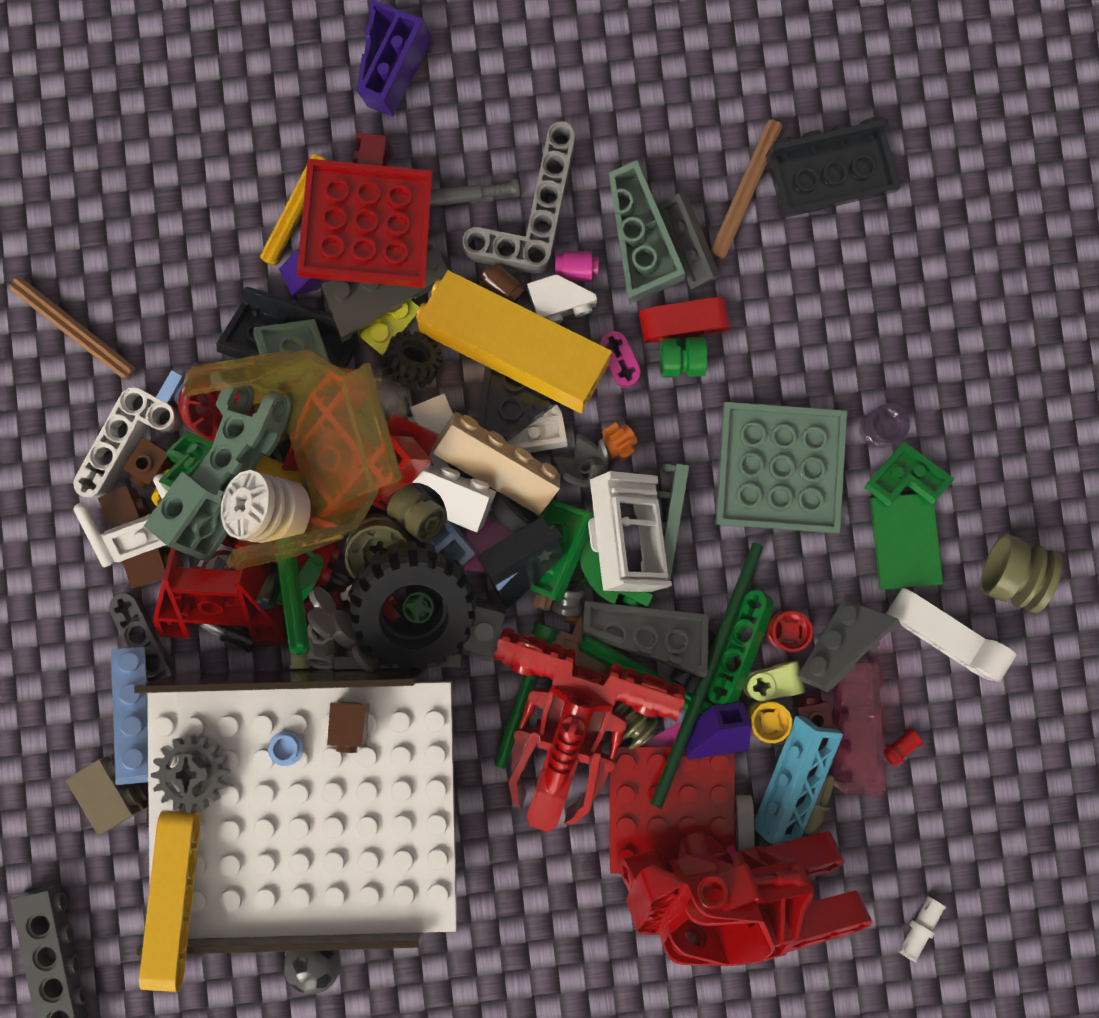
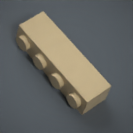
[432,411,561,516]

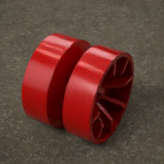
[178,372,253,441]

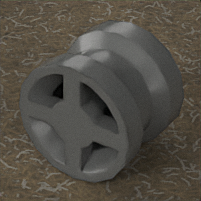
[552,583,585,616]

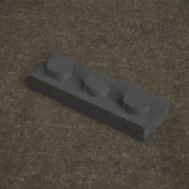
[657,192,720,290]

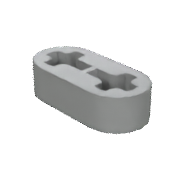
[735,795,754,852]

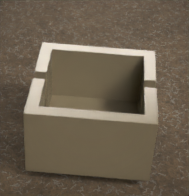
[65,754,147,836]

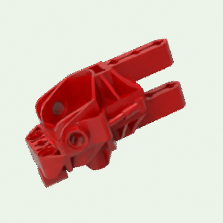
[620,831,873,966]

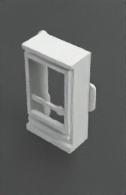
[588,471,672,593]

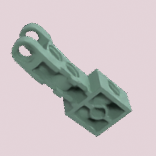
[144,380,291,562]

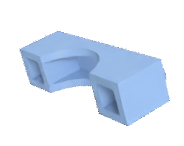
[111,647,148,785]

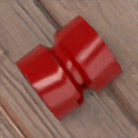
[765,610,813,652]

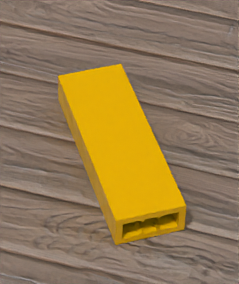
[416,270,612,414]

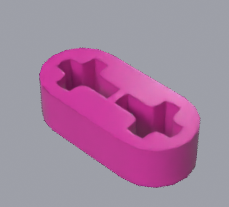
[600,331,640,388]

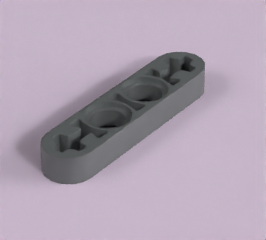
[109,593,176,683]

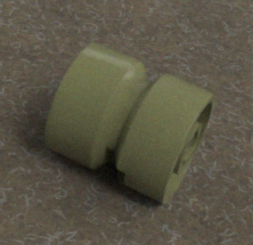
[387,484,447,542]

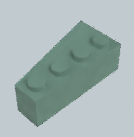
[609,160,686,304]

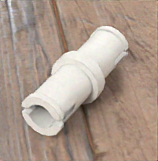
[898,896,946,963]

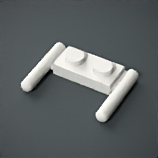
[73,474,167,567]

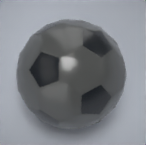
[284,950,341,994]

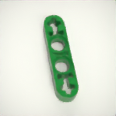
[708,590,774,705]

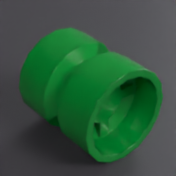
[660,337,707,378]

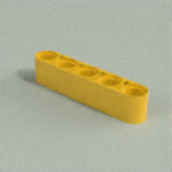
[139,810,201,992]

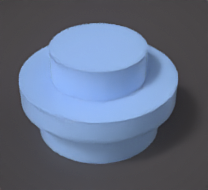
[268,731,303,766]

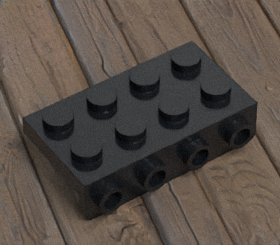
[766,117,901,218]
[216,287,360,379]

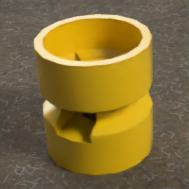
[746,699,792,743]

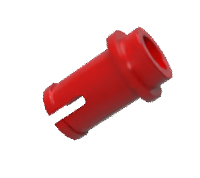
[882,728,923,767]

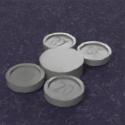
[307,586,379,672]

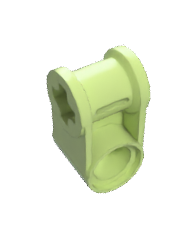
[743,660,806,701]

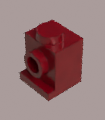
[353,132,390,166]

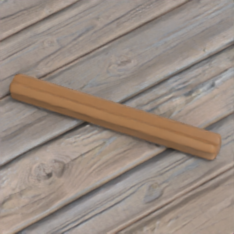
[710,119,783,260]
[9,277,136,380]

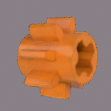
[599,422,638,462]

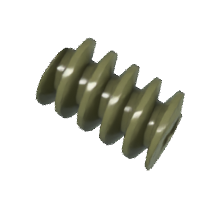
[613,701,660,750]

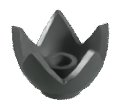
[554,435,609,487]

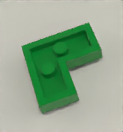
[158,431,214,491]
[865,442,955,507]

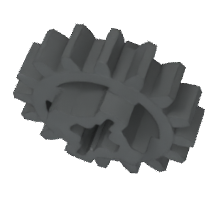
[151,734,231,813]

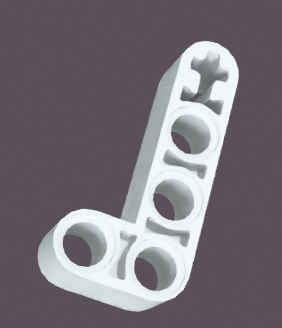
[73,387,183,500]
[886,588,1017,682]

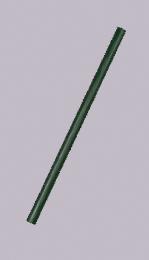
[650,543,764,809]

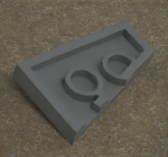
[798,600,901,692]

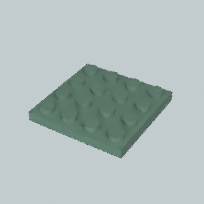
[715,402,847,534]

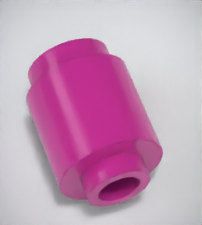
[555,251,599,282]

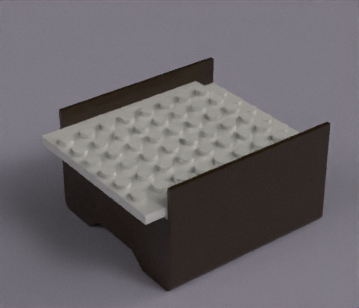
[134,668,457,955]

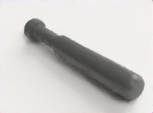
[430,178,520,208]

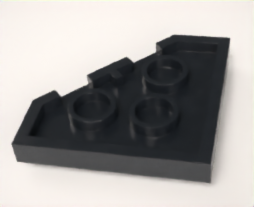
[478,366,559,441]

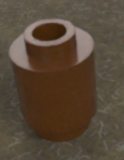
[480,264,526,304]

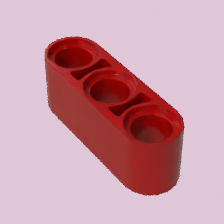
[639,297,731,343]

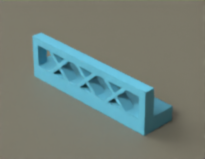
[754,716,843,845]

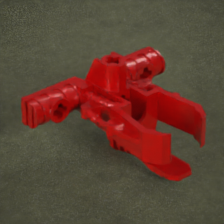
[492,627,685,832]

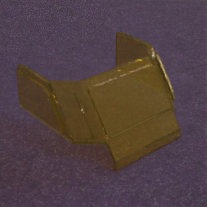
[181,350,402,570]

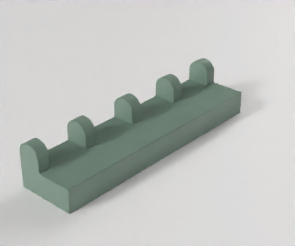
[657,464,689,589]

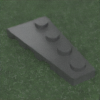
[321,248,447,343]
[582,601,709,678]

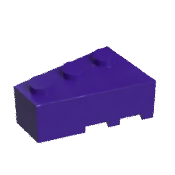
[357,0,432,117]

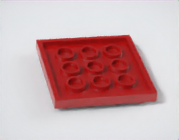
[297,159,432,288]
[609,746,735,874]

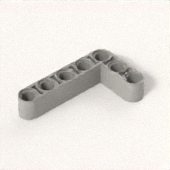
[463,121,575,274]

